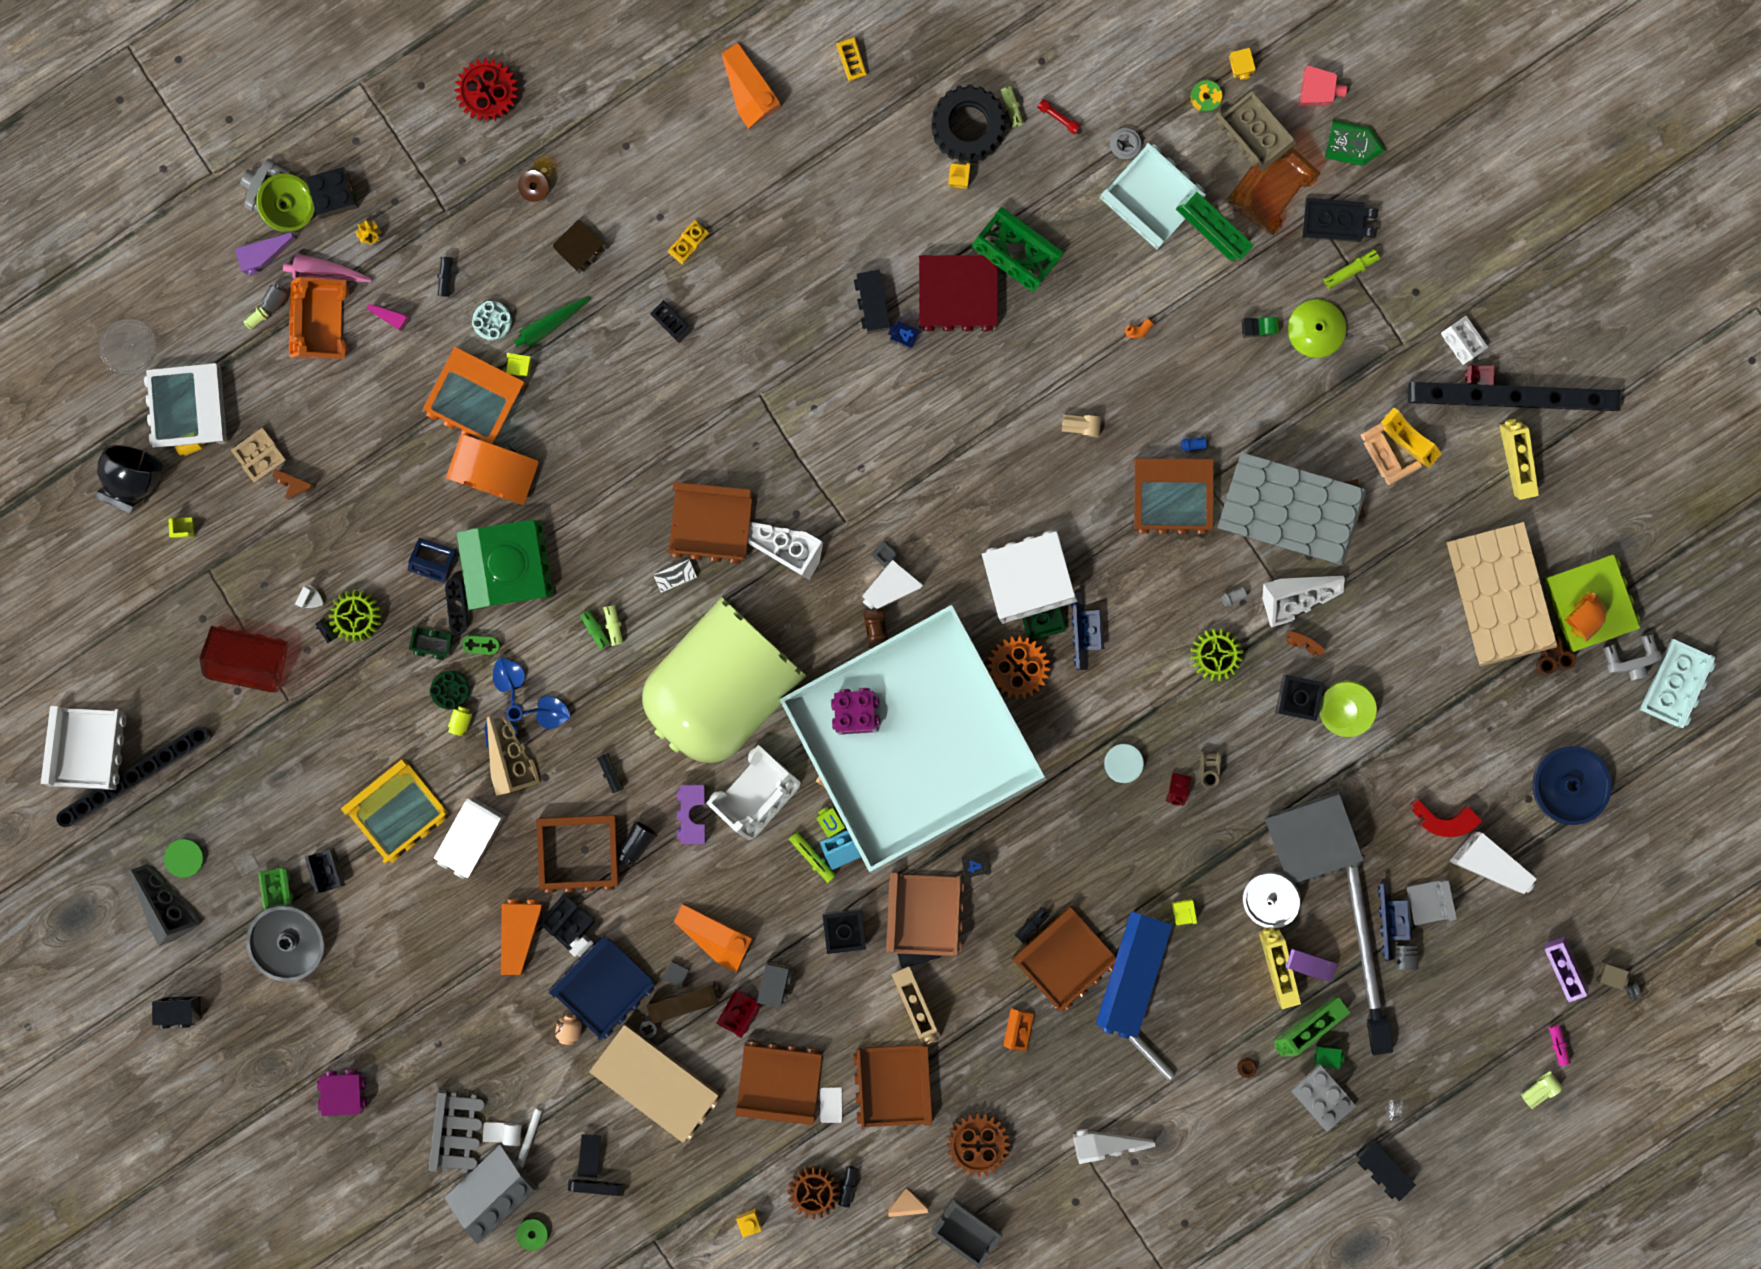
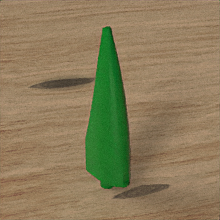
[514,296,591,348]

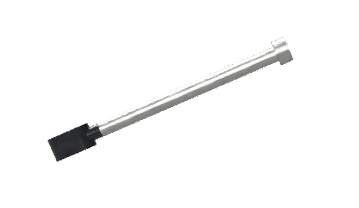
[1346,866,1393,1056]

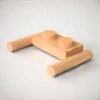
[1361,423,1422,485]

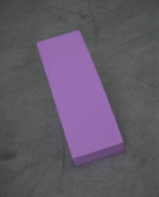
[1285,949,1337,982]

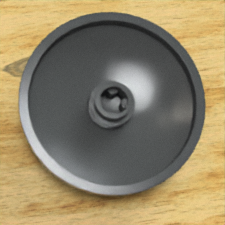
[246,904,326,982]

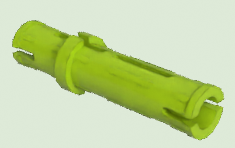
[1323,249,1380,290]
[788,832,836,883]

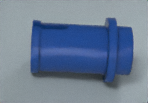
[1181,436,1207,453]

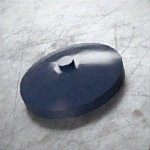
[1532,746,1612,825]

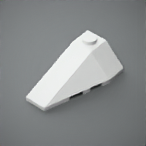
[748,522,823,580]
[1262,576,1345,627]

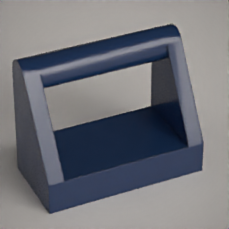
[408,538,456,583]

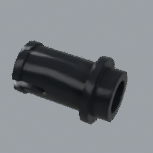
[315,618,338,644]

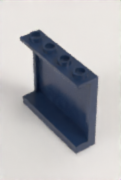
[548,933,655,1041]

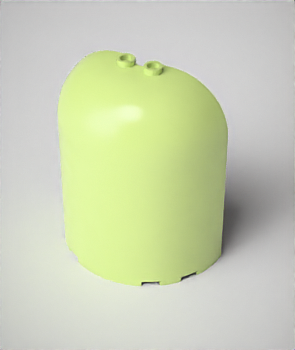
[642,597,807,763]

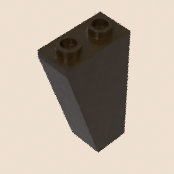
[646,981,722,1024]

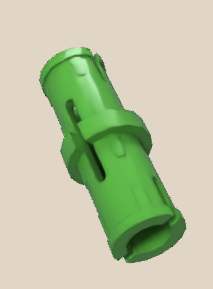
[579,610,610,650]

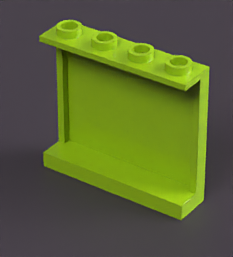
[1543,555,1641,652]

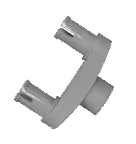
[240,159,291,212]
[1603,634,1662,681]

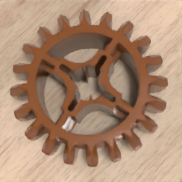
[787,1165,840,1219]

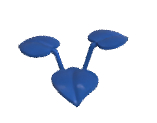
[485,657,571,748]

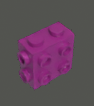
[831,688,881,735]
[317,1069,367,1116]

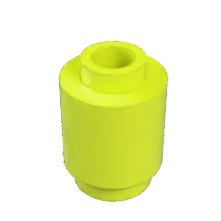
[448,706,472,736]

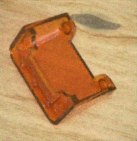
[1227,147,1320,235]

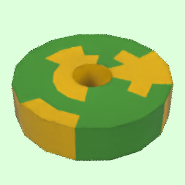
[1190,80,1222,113]

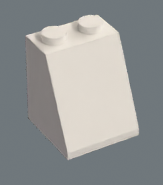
[862,560,923,610]

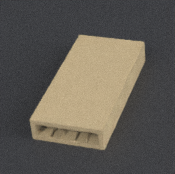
[589,1023,719,1143]

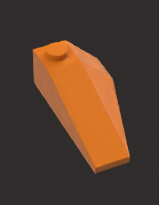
[722,43,781,129]
[674,904,753,972]

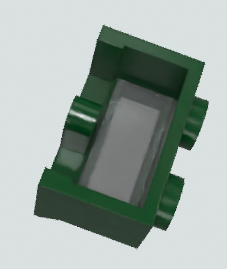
[409,627,454,660]

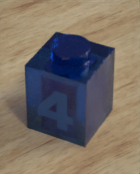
[888,321,919,350]

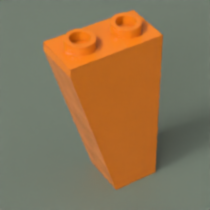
[501,899,543,975]

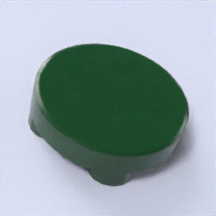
[429,671,470,710]

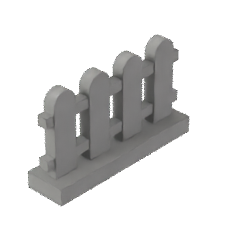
[429,1090,484,1173]

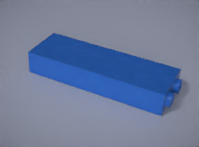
[1096,912,1172,1039]

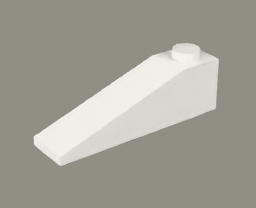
[1073,1129,1155,1164]

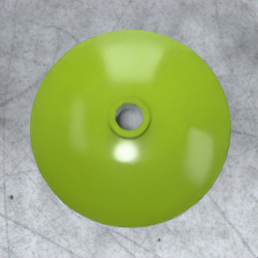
[256,173,315,232]
[1288,299,1346,358]

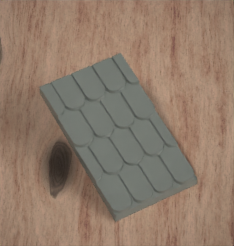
[1217,453,1367,566]

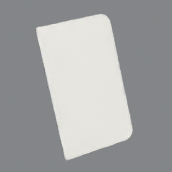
[820,1087,842,1123]

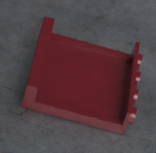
[919,255,997,332]

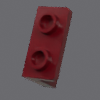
[716,989,760,1038]

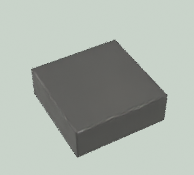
[871,541,898,568]
[663,961,689,987]

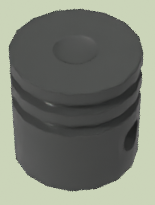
[1395,944,1419,970]

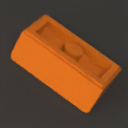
[1003,1008,1034,1051]

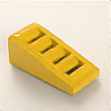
[835,37,867,81]

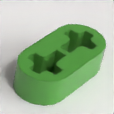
[462,636,500,655]

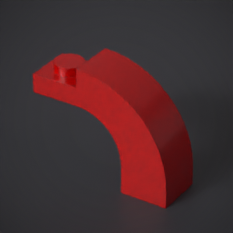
[1410,799,1482,837]

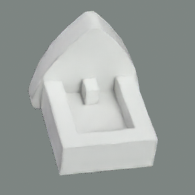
[295,585,324,608]

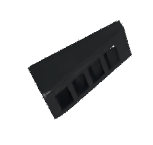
[650,300,692,343]

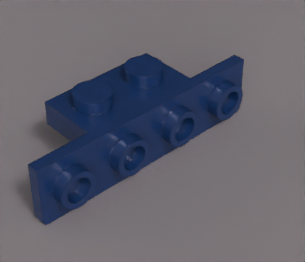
[1071,592,1104,670]
[1378,881,1412,961]

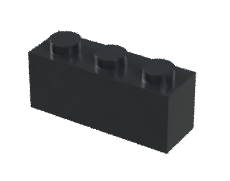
[854,270,890,334]
[1356,1139,1416,1201]

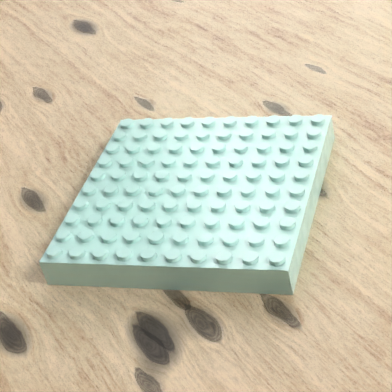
[779,605,1047,874]

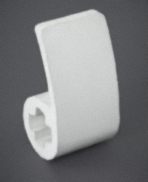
[483,1122,522,1146]

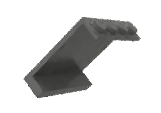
[1265,791,1365,886]

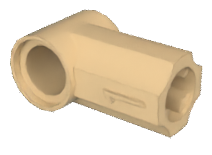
[1061,415,1101,437]

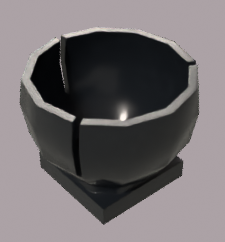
[95,445,163,514]

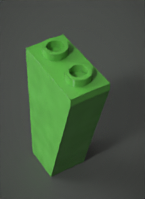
[1273,997,1350,1057]

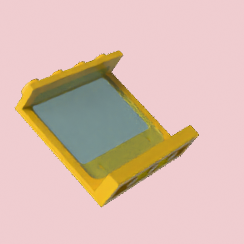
[341,759,449,864]

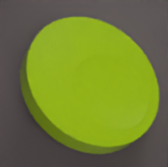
[1319,680,1377,737]

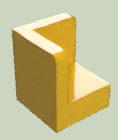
[948,163,970,189]

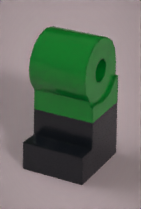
[1241,317,1279,338]

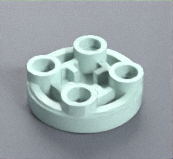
[472,301,512,341]
[1104,744,1144,783]

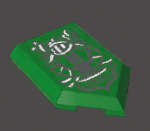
[1325,120,1386,166]

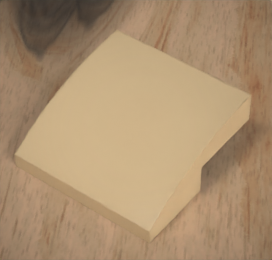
[231,427,286,482]

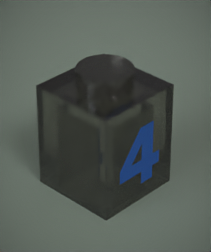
[961,853,991,878]

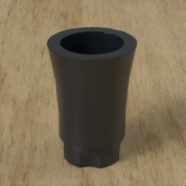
[617,821,658,866]

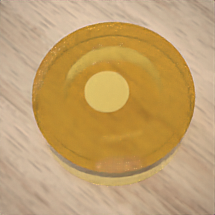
[533,157,554,177]

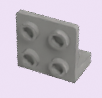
[1406,879,1457,925]

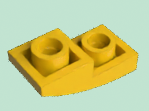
[668,220,709,264]

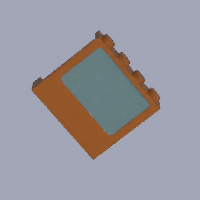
[1133,458,1213,534]

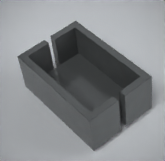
[931,1198,1002,1269]

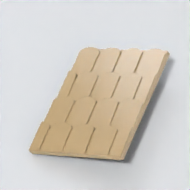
[1447,522,1557,667]

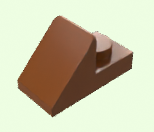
[272,469,315,500]

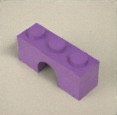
[677,784,706,844]

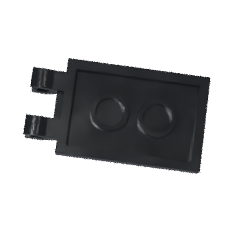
[1302,198,1378,242]

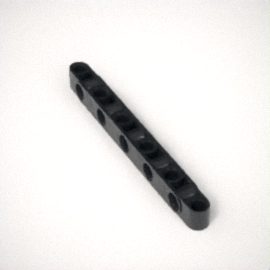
[1408,382,1622,411]

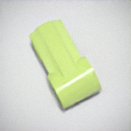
[1521,1071,1563,1109]

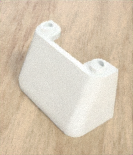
[706,745,801,840]

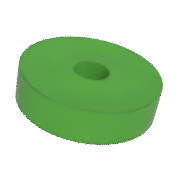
[516,1218,548,1251]

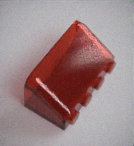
[199,626,288,693]

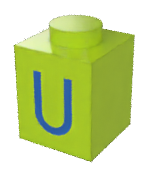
[816,806,845,838]

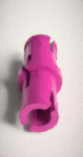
[1548,1025,1571,1066]

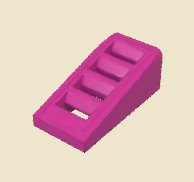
[367,304,410,331]

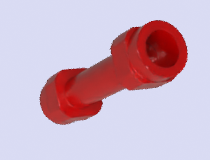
[1037,98,1081,135]

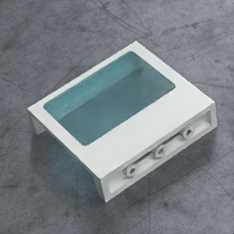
[144,363,227,450]

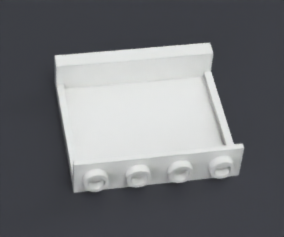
[982,531,1078,624]
[41,706,126,790]

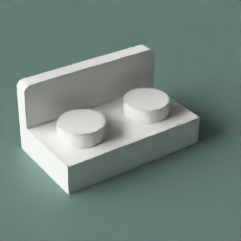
[1441,316,1488,365]

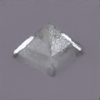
[1385,1099,1403,1121]

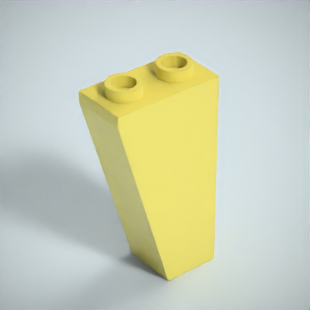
[1499,419,1539,500]
[1259,927,1301,1009]

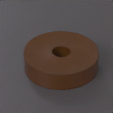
[518,170,550,202]

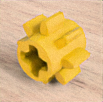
[355,220,381,245]

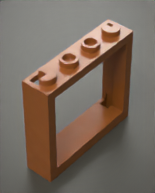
[536,815,619,893]

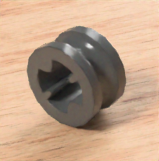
[1625,982,1641,1002]
[639,1020,657,1039]

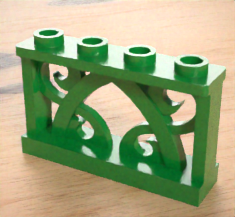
[1176,192,1254,262]
[972,206,1064,292]

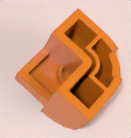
[1564,592,1607,642]

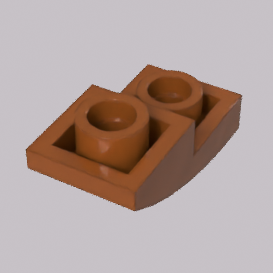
[1285,631,1326,656]

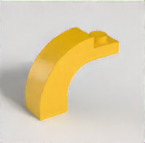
[1381,408,1442,468]

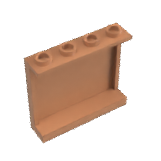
[886,873,964,956]

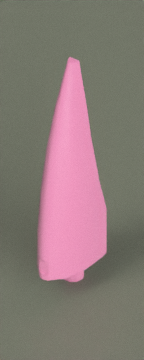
[283,254,372,282]

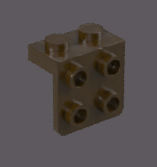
[553,220,607,274]

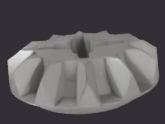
[1110,128,1141,160]

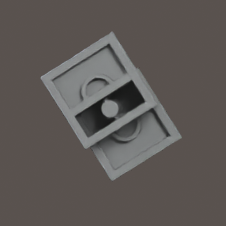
[1290,1064,1356,1132]

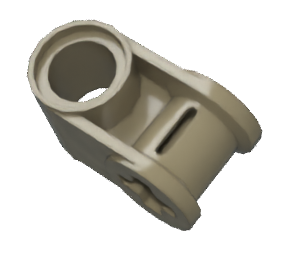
[1199,751,1221,789]

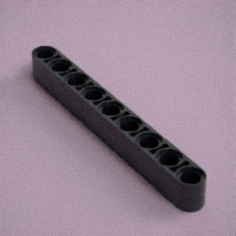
[56,727,212,827]

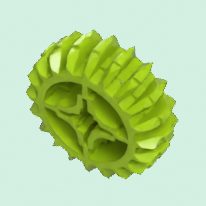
[328,590,382,643]
[1190,629,1243,681]

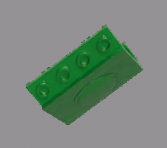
[457,520,554,610]

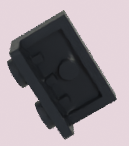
[305,848,346,894]

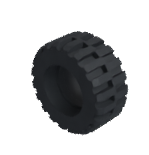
[931,85,1006,163]

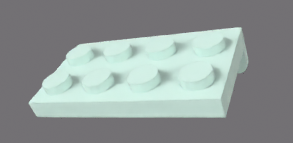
[1639,639,1716,728]

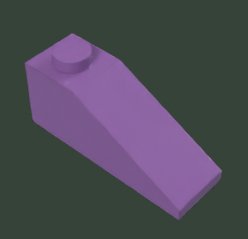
[235,233,296,275]

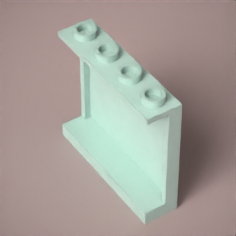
[1100,143,1206,250]

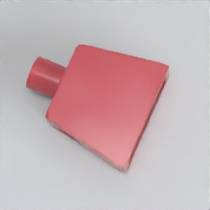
[1300,66,1347,107]

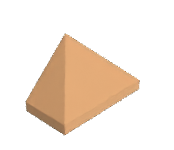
[888,1188,928,1217]

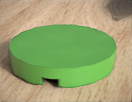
[164,839,204,878]

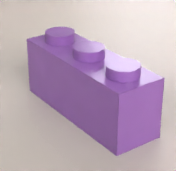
[1545,936,1589,1002]

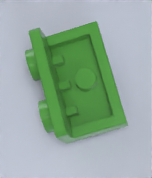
[258,868,293,910]

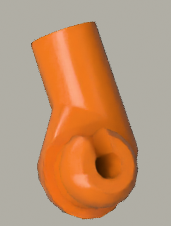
[1125,319,1154,339]

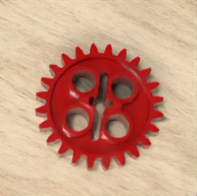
[454,58,519,123]

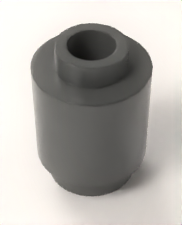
[261,283,288,313]

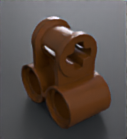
[864,609,888,649]
[1536,634,1576,676]

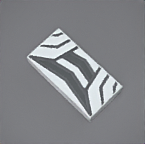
[654,560,697,593]

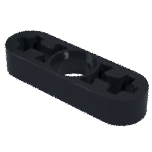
[445,578,468,635]
[568,1179,625,1196]

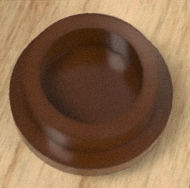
[1237,1058,1257,1078]

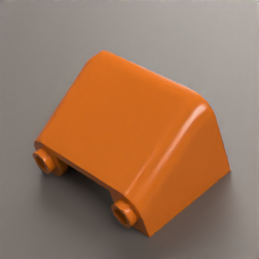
[289,277,349,359]

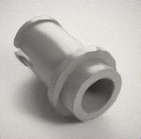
[1221,587,1247,607]

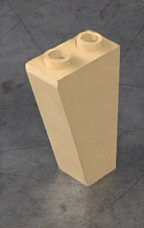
[891,967,941,1045]

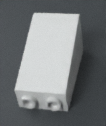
[434,797,506,879]
[1449,831,1536,894]

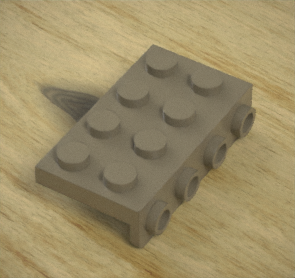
[1215,91,1297,171]

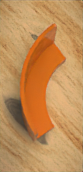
[446,434,538,505]

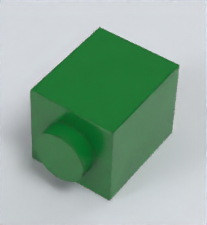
[1314,1045,1344,1069]

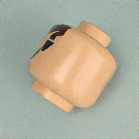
[555,1014,582,1045]

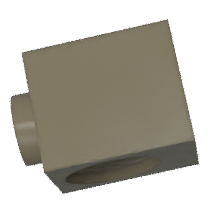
[1595,962,1629,990]

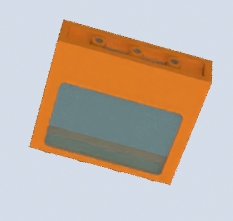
[423,347,526,445]

